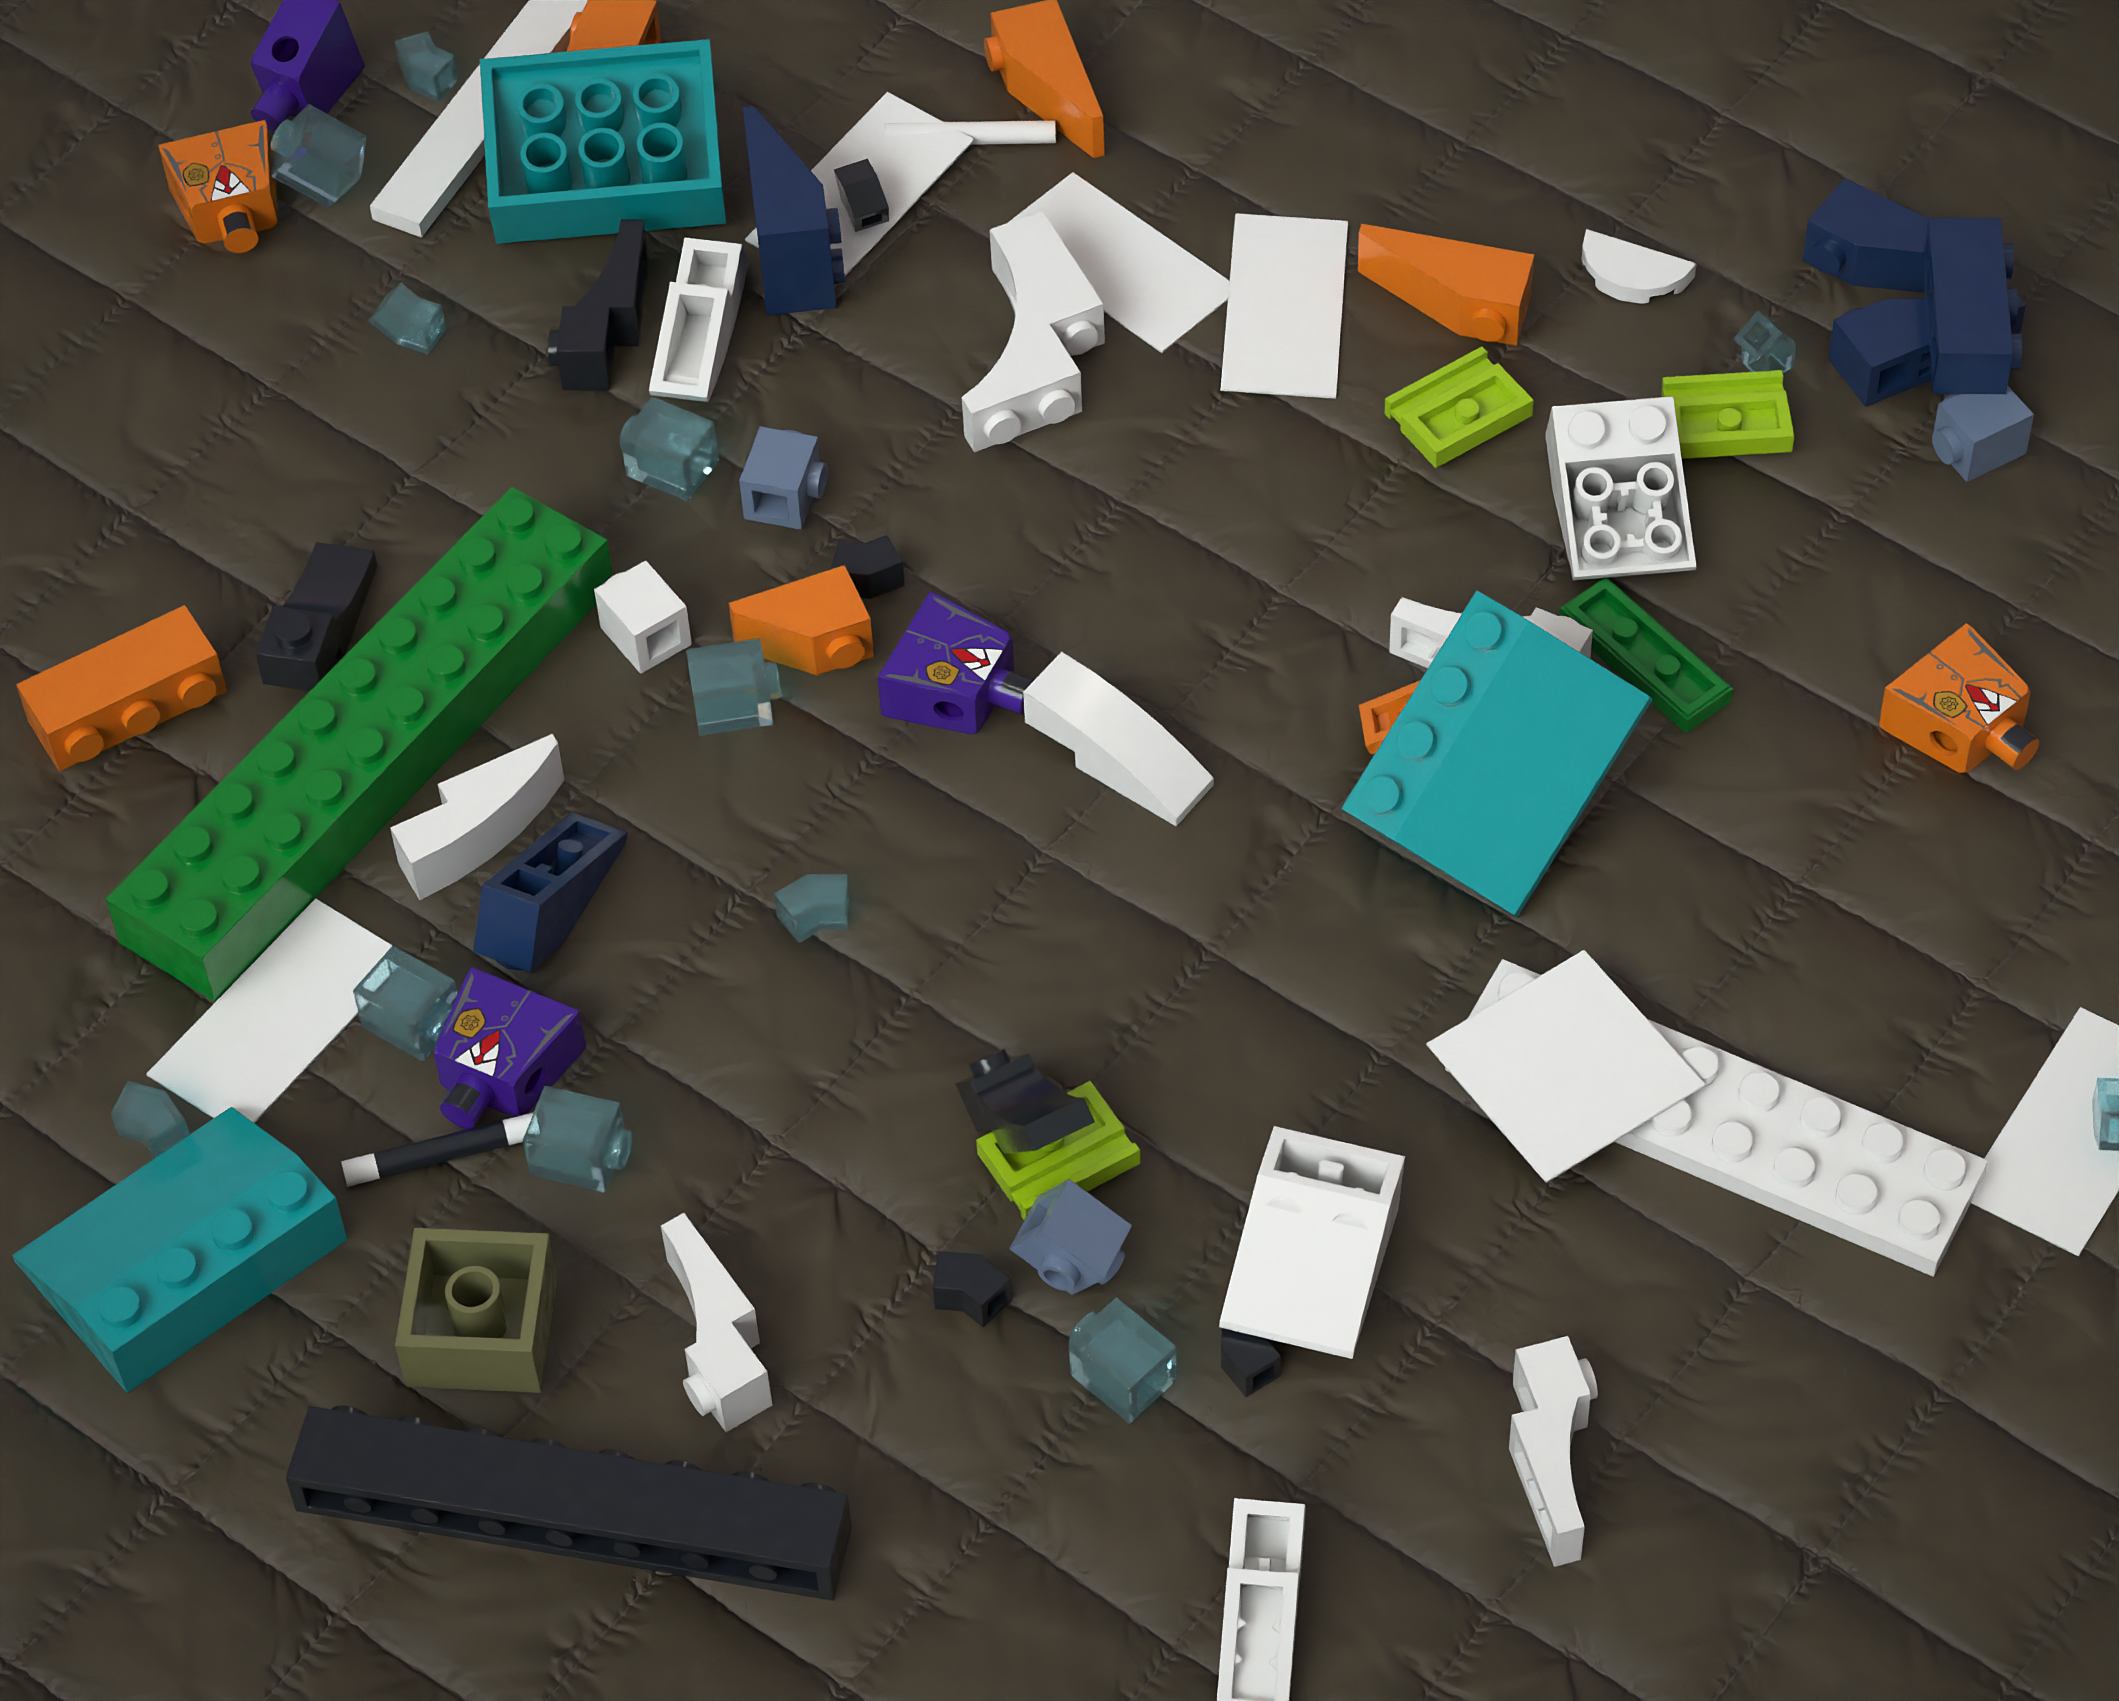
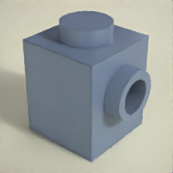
[1932,385,2034,482]
[739,426,828,530]
[1009,1179,1132,1295]

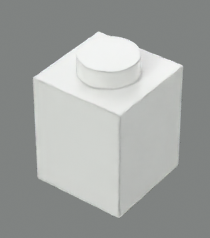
[594,561,692,674]

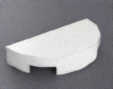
[1581,229,1696,304]

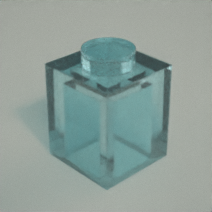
[271,104,367,208]
[620,397,719,501]
[686,638,782,736]
[353,946,458,1061]
[523,1086,632,1192]
[1069,1297,1177,1424]

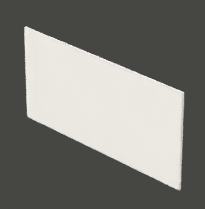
[745,92,975,288]
[1008,172,1230,353]
[1220,213,1348,399]
[146,899,411,1123]
[1971,1007,2119,1257]

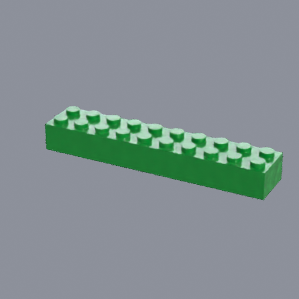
[105,487,613,1002]

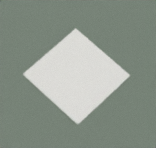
[1426,950,1706,1183]

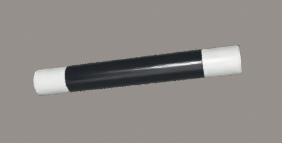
[341,1112,541,1187]

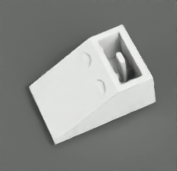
[1545,396,1696,580]
[1219,1126,1405,1359]

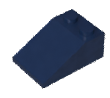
[743,106,845,315]

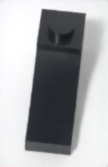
[548,219,649,391]
[255,542,378,691]
[955,1048,1095,1154]

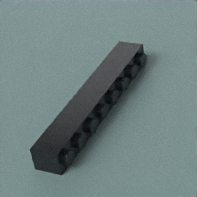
[286,1405,852,1601]

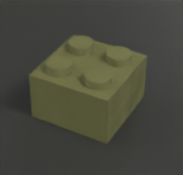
[395,1228,558,1393]

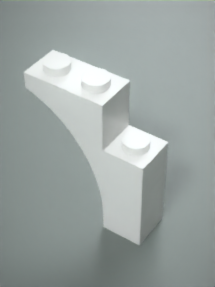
[962,210,1105,453]

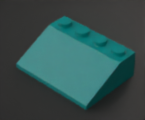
[480,39,727,244]
[1341,590,1653,918]
[12,1107,348,1393]

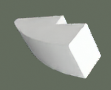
[649,238,749,402]
[1023,652,1214,826]
[390,734,565,900]

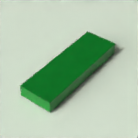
[1559,578,1733,734]

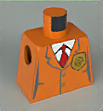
[158,120,278,253]
[1879,623,2039,773]

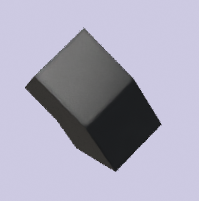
[833,159,889,232]
[831,535,905,599]
[933,1251,1012,1327]
[1221,1328,1281,1397]

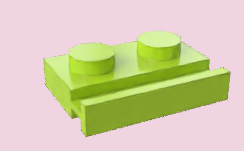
[1385,347,1534,468]
[1661,370,1794,459]
[976,1081,1141,1220]

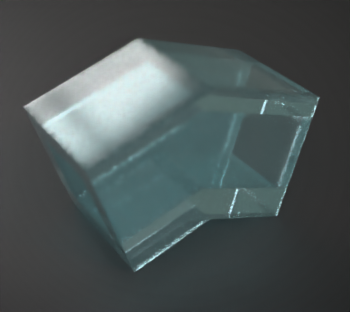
[395,31,459,102]
[368,282,446,355]
[1733,311,1797,373]
[774,874,850,943]
[2092,1078,2119,1151]
[111,1081,190,1159]

